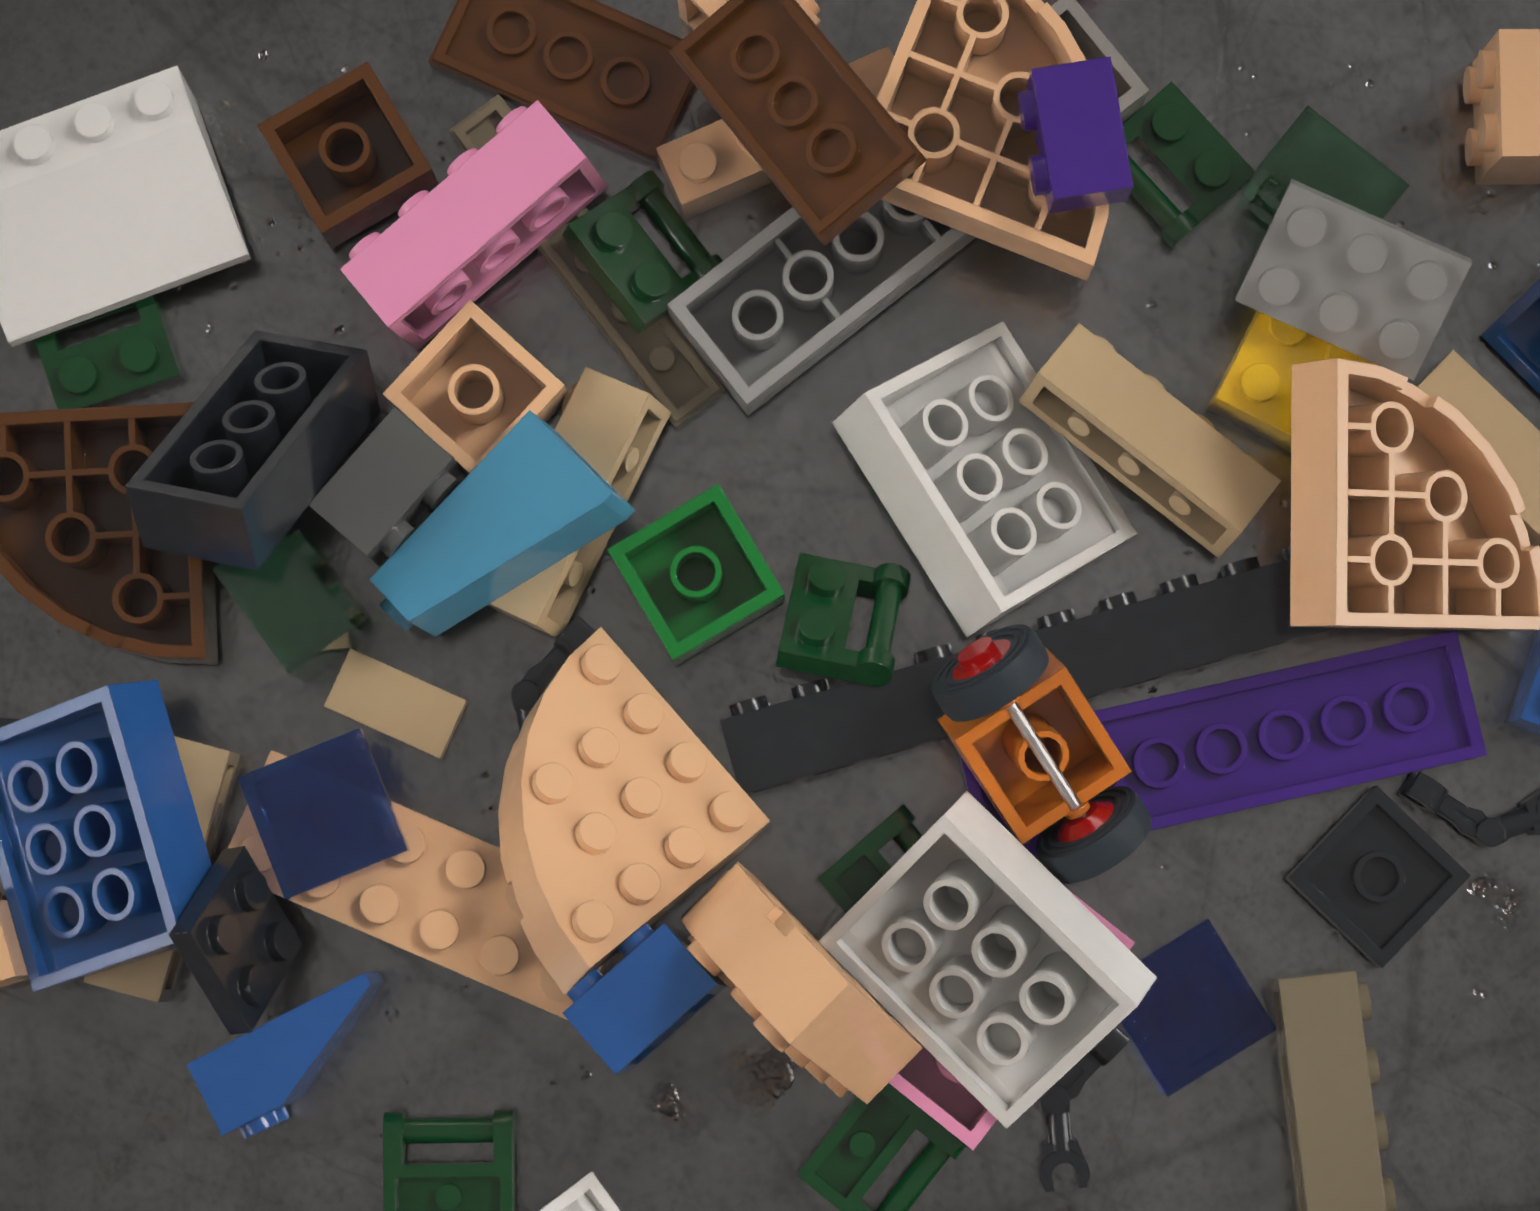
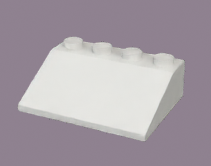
[0,65,251,347]
[832,321,1138,638]
[818,791,1157,1129]

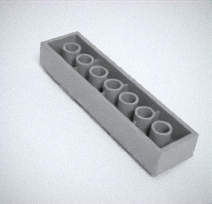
[667,0,1149,416]

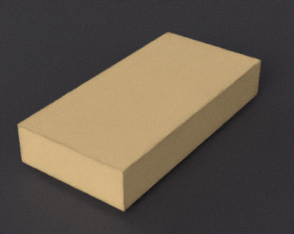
[324,648,468,759]

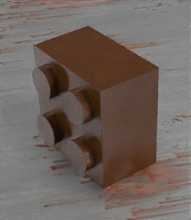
[257,61,439,249]

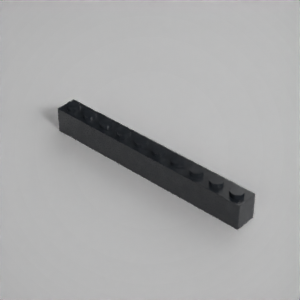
[719,546,1339,795]

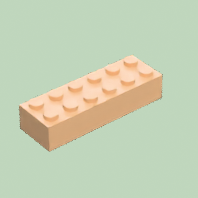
[228,750,608,1020]

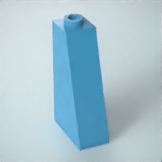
[369,410,635,637]

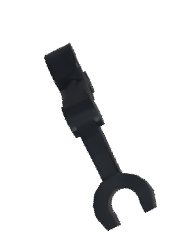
[511,616,596,741]
[1397,772,1540,847]
[1039,1026,1130,1192]

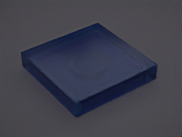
[237,728,410,900]
[1120,919,1277,1097]

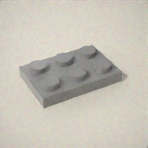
[1235,179,1472,381]

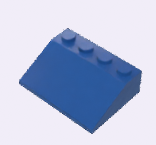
[0,679,212,992]

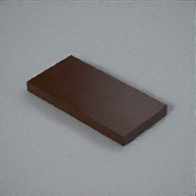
[429,0,695,167]
[669,0,927,245]

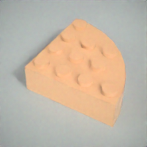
[877,0,1109,281]
[1290,358,1540,631]
[498,627,770,995]
[681,862,923,1104]

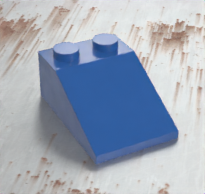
[562,923,726,1075]
[186,970,386,1140]

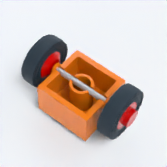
[931,624,1152,884]

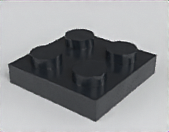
[1285,785,1471,968]
[169,846,303,1035]

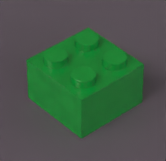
[607,483,785,666]

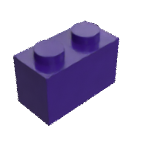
[1018,56,1134,214]

